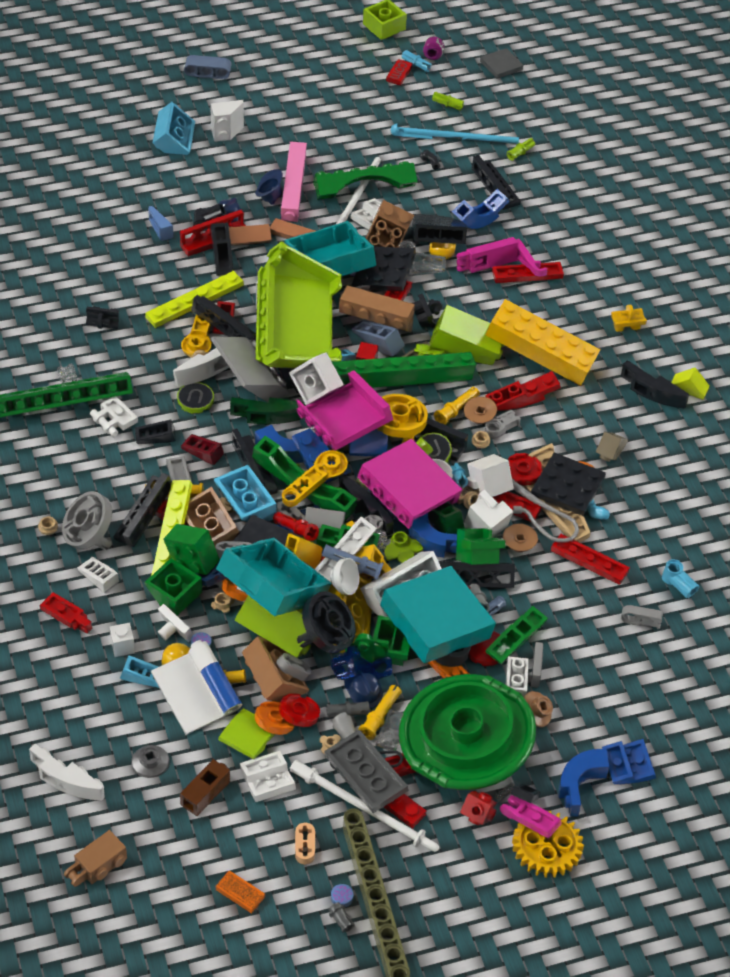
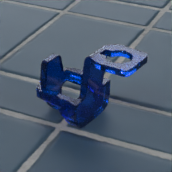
[331,645,393,680]

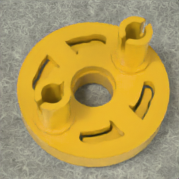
[377,394,428,443]

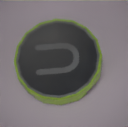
[177,382,214,413]
[416,433,452,463]

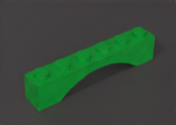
[314,161,418,200]
[252,436,357,522]

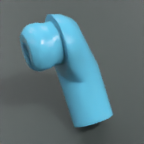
[587,499,610,520]

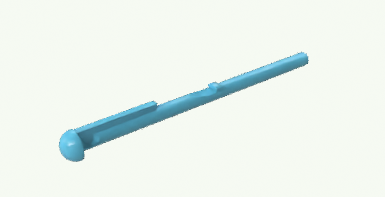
[390,124,519,144]

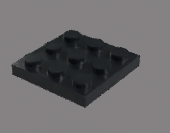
[352,247,416,291]
[531,452,606,516]

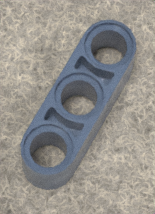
[184,55,232,79]

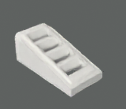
[77,557,119,593]

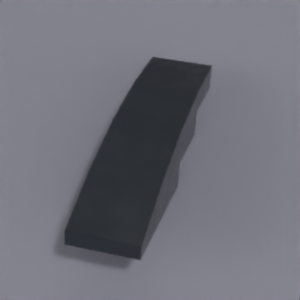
[339,474,394,536]

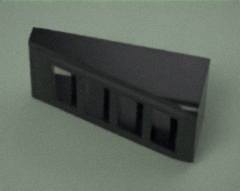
[135,419,176,444]

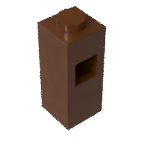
[180,759,230,816]

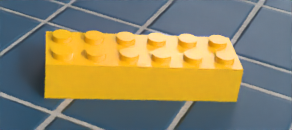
[485,299,601,386]

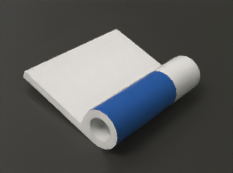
[151,640,242,735]

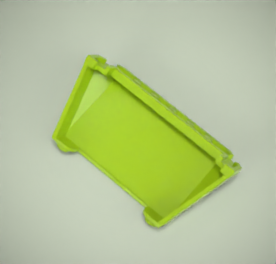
[255,241,342,368]

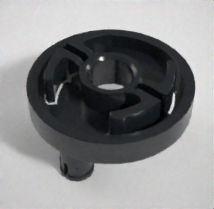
[297,591,356,653]

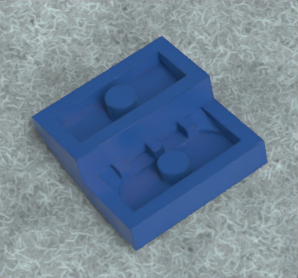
[602,739,656,784]

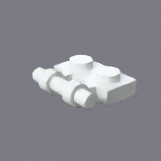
[90,396,138,437]

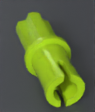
[432,92,464,111]
[507,138,536,161]

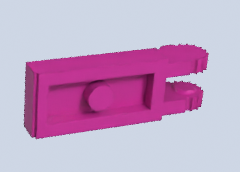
[500,795,561,839]

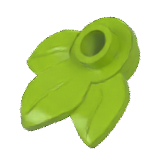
[414,344,445,356]
[384,531,423,564]

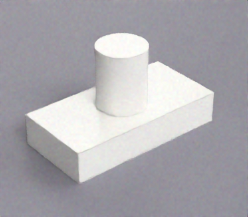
[158,604,193,642]

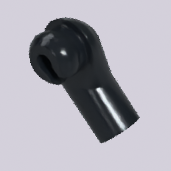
[420,150,440,170]

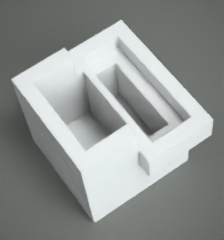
[467,454,514,497]
[465,490,513,538]

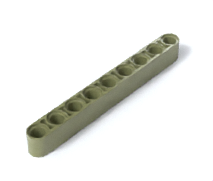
[343,808,410,977]

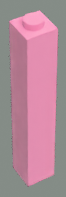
[281,142,306,222]

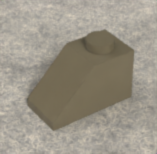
[596,432,628,462]

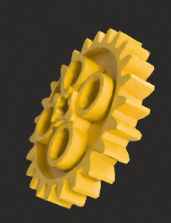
[512,811,584,878]

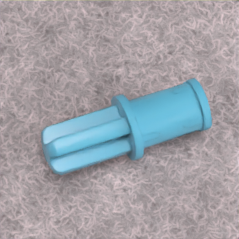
[401,50,432,72]
[451,463,468,488]

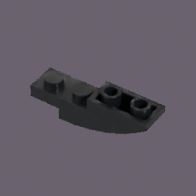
[621,360,689,409]

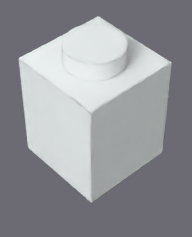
[110,623,135,657]

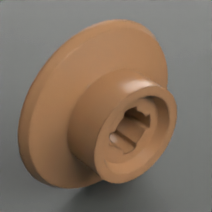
[464,397,497,424]
[503,524,538,552]
[524,691,553,727]

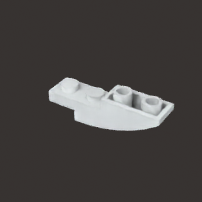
[173,348,229,387]
[505,656,529,697]
[29,744,105,801]

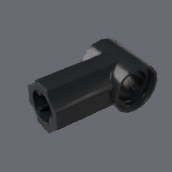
[193,203,227,231]

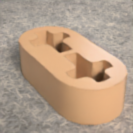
[295,823,315,865]

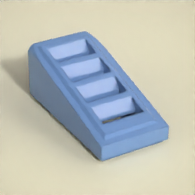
[148,206,173,241]

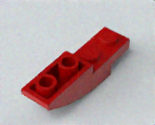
[485,371,561,410]

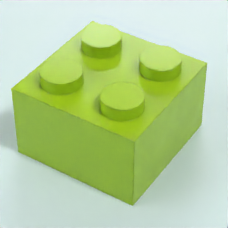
[363,0,407,40]

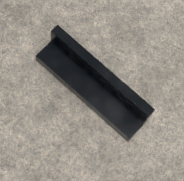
[472,155,521,210]
[191,295,256,342]
[399,414,468,462]
[232,428,278,495]
[113,473,172,547]
[438,561,515,588]

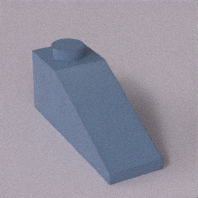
[352,319,405,357]

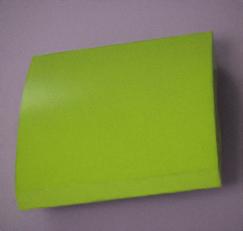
[218,708,276,759]

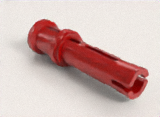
[273,512,319,541]

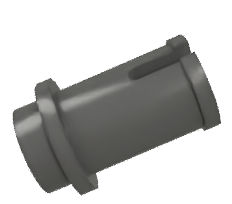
[328,902,355,933]

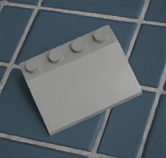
[211,336,289,402]

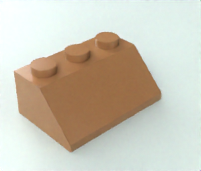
[185,486,239,547]
[242,636,309,702]

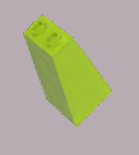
[429,305,504,365]
[234,595,311,658]

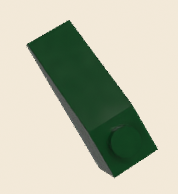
[428,502,465,534]

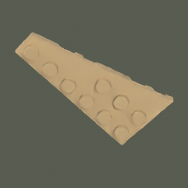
[523,443,591,543]

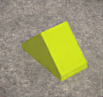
[671,367,710,400]

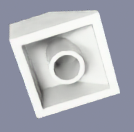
[211,100,244,142]
[289,352,344,405]

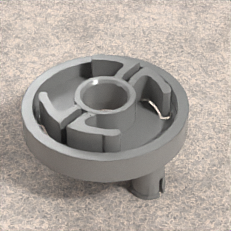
[62,491,112,551]

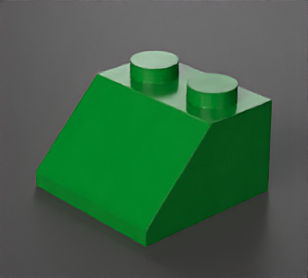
[144,558,202,616]

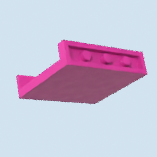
[296,370,393,451]
[357,439,463,529]

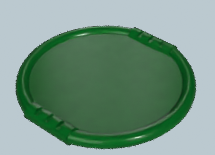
[399,674,536,790]

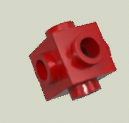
[460,790,497,825]

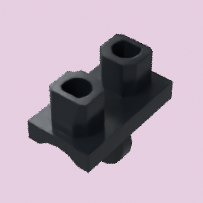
[412,293,442,328]
[86,306,119,329]

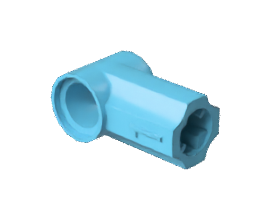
[662,559,700,598]

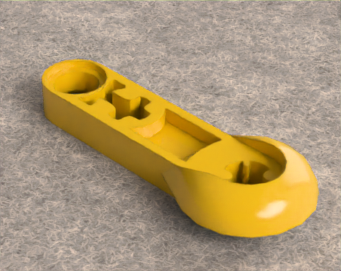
[181,314,211,357]
[282,450,348,507]

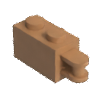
[64,830,127,887]

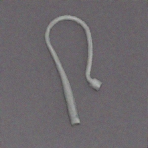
[512,479,579,542]

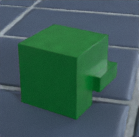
[456,528,506,565]
[373,615,410,666]

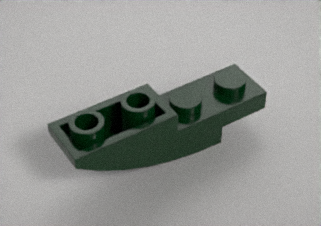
[230,397,306,425]

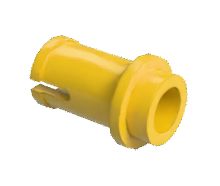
[223,669,246,684]

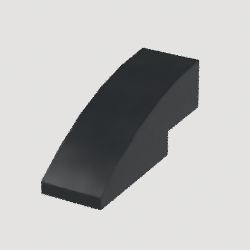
[210,223,234,276]

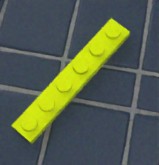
[145,271,244,328]
[151,480,193,576]

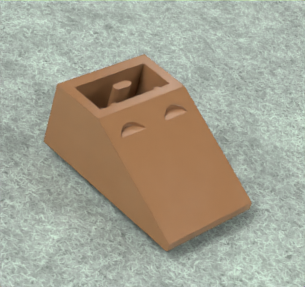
[366,200,414,247]

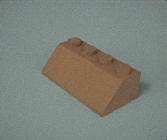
[339,285,415,332]

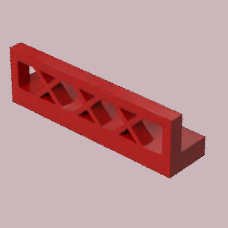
[180,210,246,257]

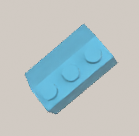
[152,102,196,155]
[214,465,276,522]

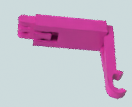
[457,237,547,276]

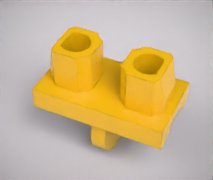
[611,304,647,332]

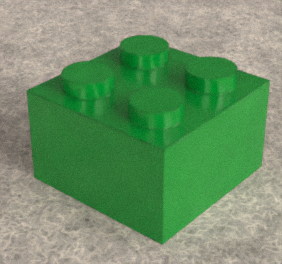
[163,524,220,575]

